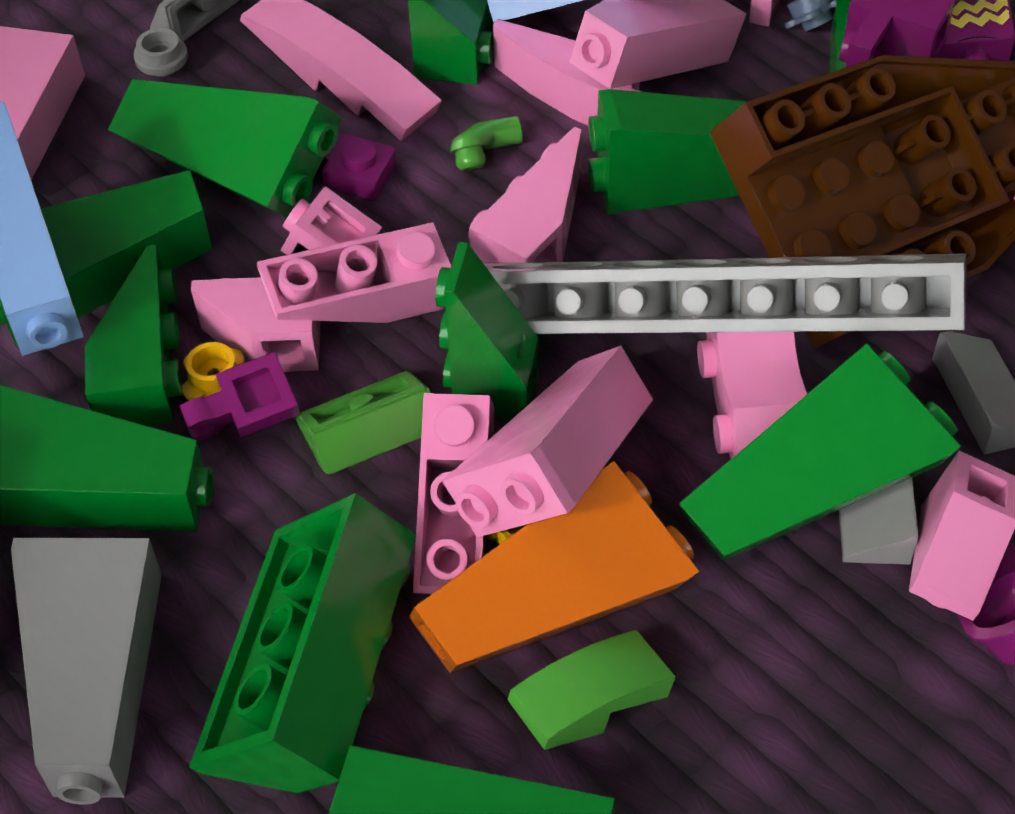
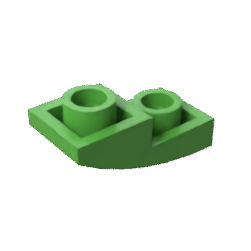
[507,630,676,750]

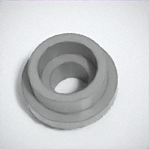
[134,28,188,77]

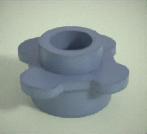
[784,0,836,32]

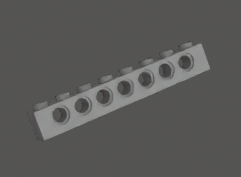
[484,254,966,334]

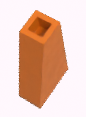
[409,461,699,673]

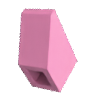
[191,277,321,372]
[909,451,1015,621]

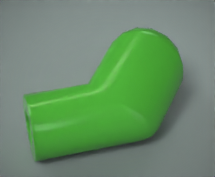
[451,116,522,171]

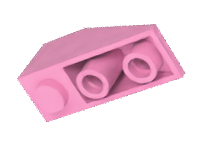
[468,126,582,264]
[257,222,451,323]
[413,393,495,594]

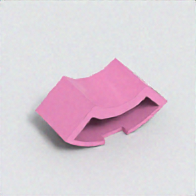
[697,332,808,459]

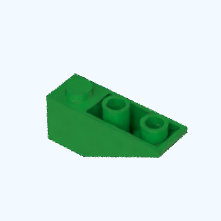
[435,242,539,422]
[85,245,183,426]

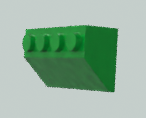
[189,493,417,794]

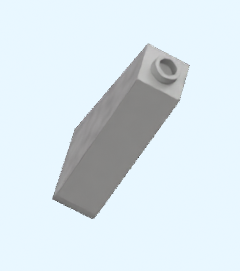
[11,538,162,805]

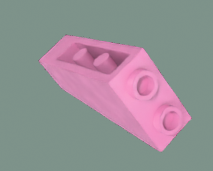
[442,346,653,537]

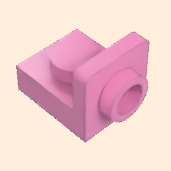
[280,186,382,255]

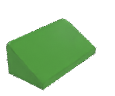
[295,371,430,474]

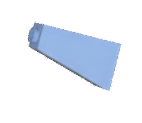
[0,102,84,356]

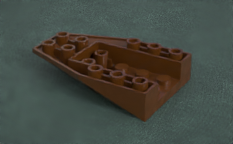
[709,55,1015,349]

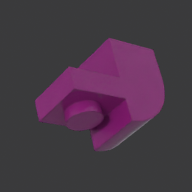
[839,0,955,68]

